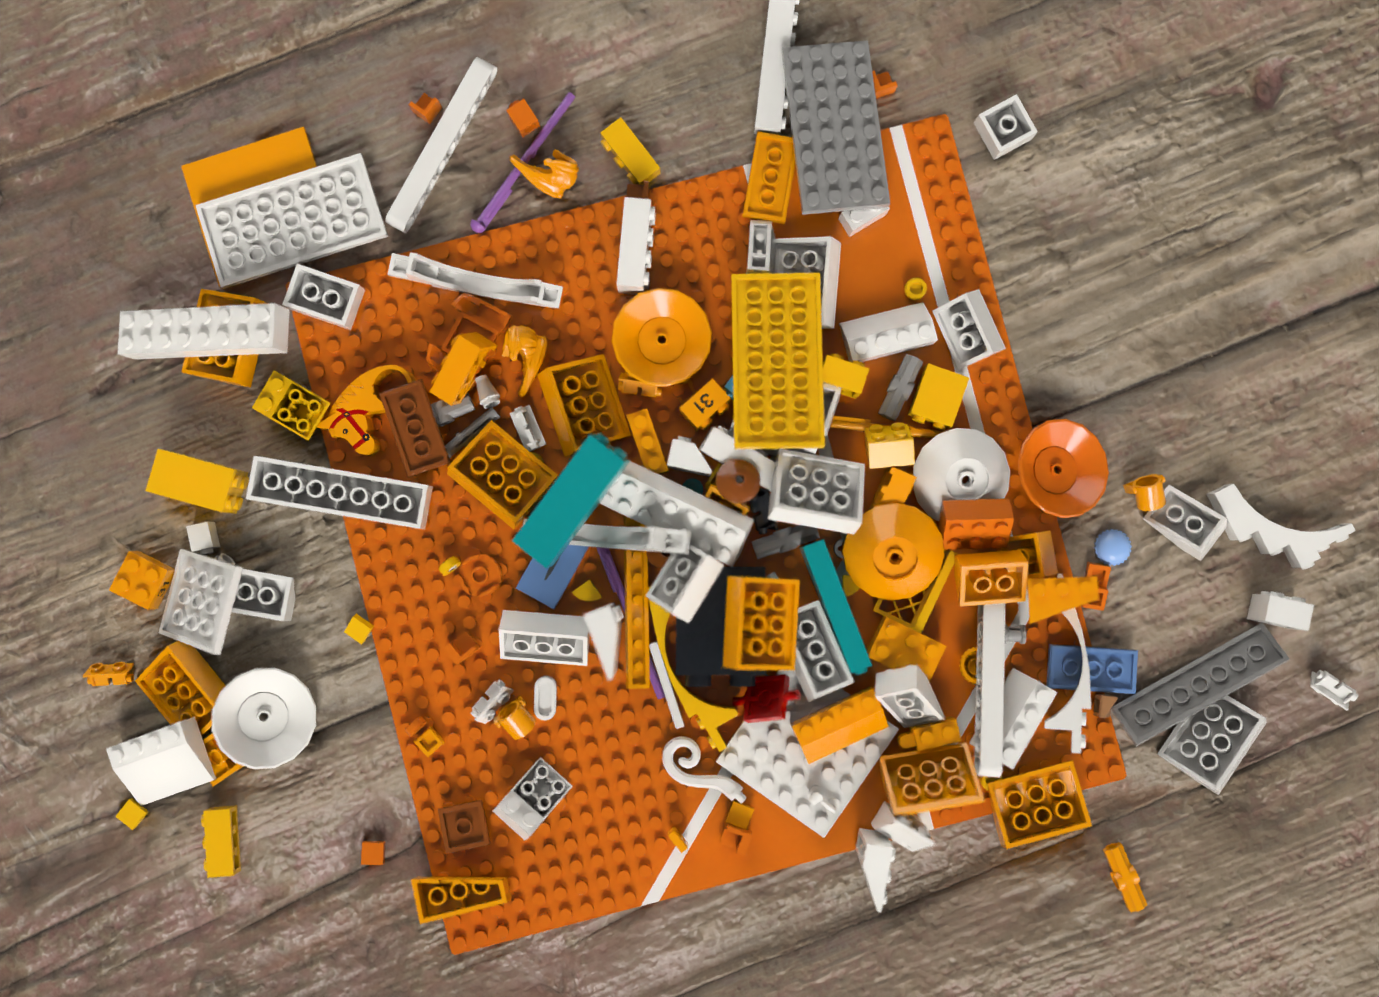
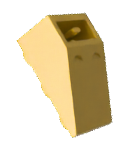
[252,371,331,441]

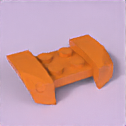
[426,293,512,391]

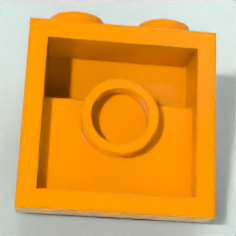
[203,733,244,786]

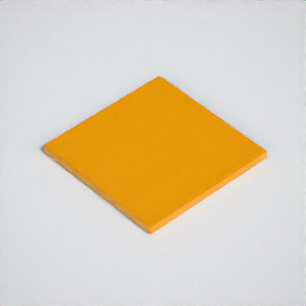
[181,126,318,288]

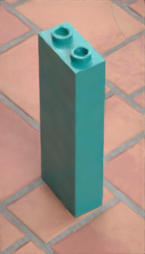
[512,433,630,569]
[799,539,872,675]

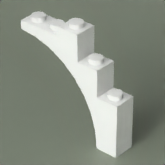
[1206,484,1356,570]

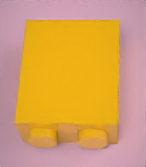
[907,363,969,431]

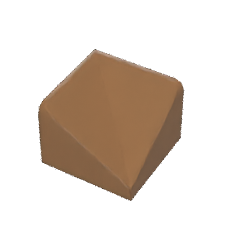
[1093,694,1118,718]

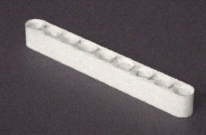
[385,57,497,233]
[974,603,1005,777]

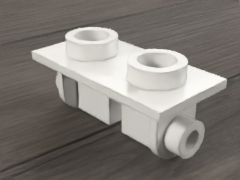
[510,405,547,452]
[1310,670,1358,710]
[471,679,514,724]

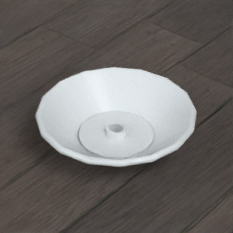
[913,428,1010,521]
[212,668,316,769]

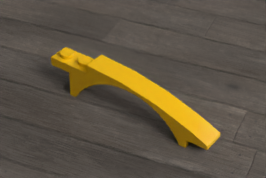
[648,586,739,752]

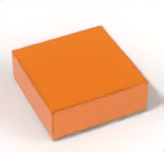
[361,841,385,865]

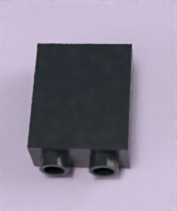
[676,567,766,687]

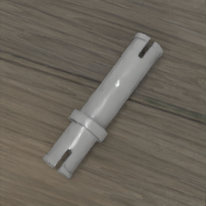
[445,406,500,458]

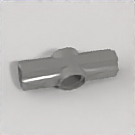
[878,354,923,421]
[431,392,475,427]
[752,525,820,559]

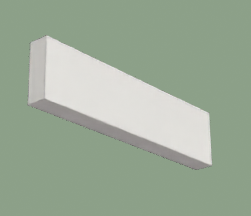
[649,641,684,729]

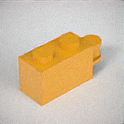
[897,717,961,751]

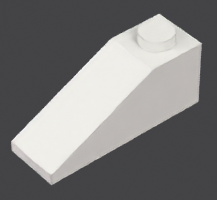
[746,220,772,274]

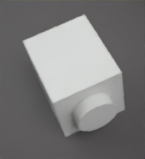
[186,521,220,555]

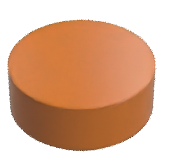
[405,716,427,737]

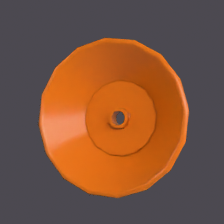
[1018,419,1109,518]

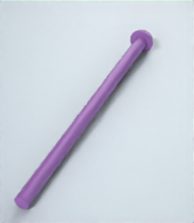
[470,92,575,233]
[596,547,665,700]

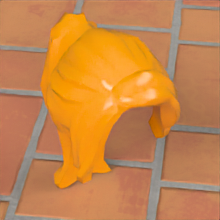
[509,149,579,198]
[501,325,547,397]

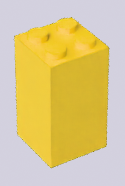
[145,449,249,514]

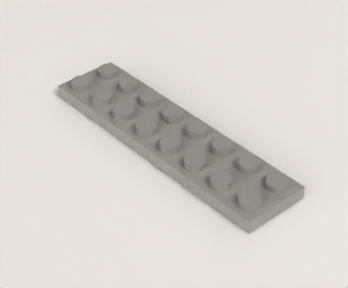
[1111,623,1290,747]

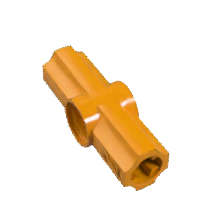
[1102,842,1148,912]

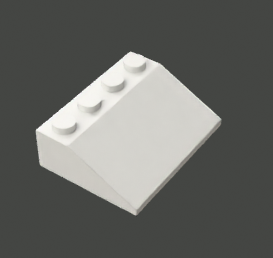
[769,236,841,329]
[768,449,865,534]
[583,602,624,680]
[1158,695,1267,795]
[106,717,216,806]

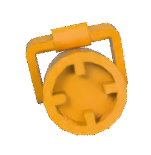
[1123,474,1166,511]
[493,696,536,740]

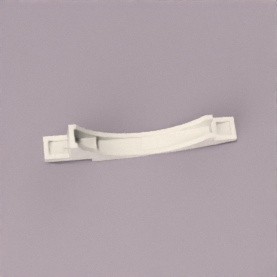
[388,252,563,309]
[523,519,691,554]
[1045,574,1091,754]

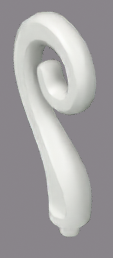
[662,736,747,803]

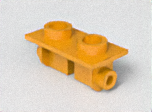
[618,371,662,398]
[83,662,135,686]

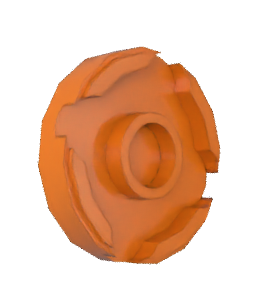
[458,554,502,597]

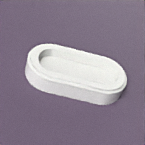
[534,676,557,720]

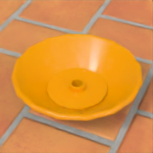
[612,288,712,387]
[843,503,945,601]

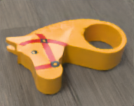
[317,365,416,456]

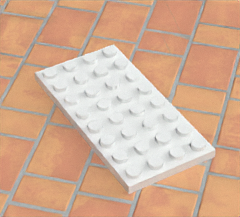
[195,153,388,289]

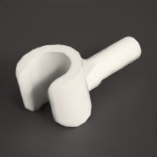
[807,789,837,813]

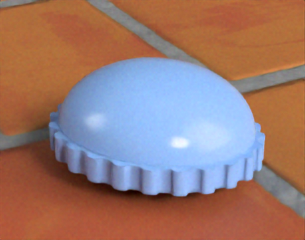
[1094,529,1132,566]

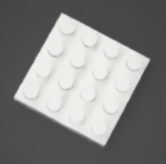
[159,549,242,655]

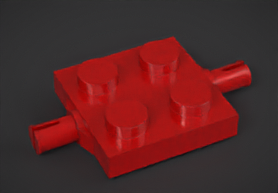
[732,674,800,723]

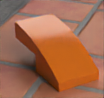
[1081,562,1111,611]

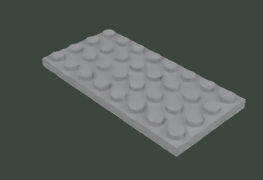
[782,40,890,215]

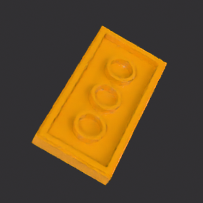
[742,131,795,224]

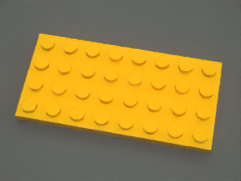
[731,273,825,449]

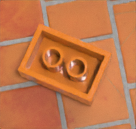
[938,499,1014,550]

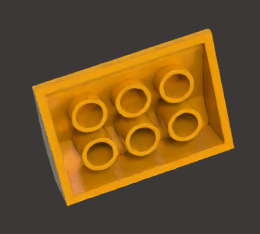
[181,289,269,388]
[537,354,631,457]
[447,420,558,529]
[723,576,799,670]
[135,641,226,738]
[879,742,985,817]
[987,760,1092,849]

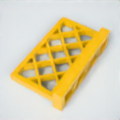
[873,550,958,633]

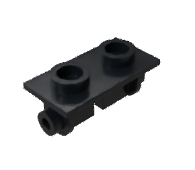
[749,488,778,534]

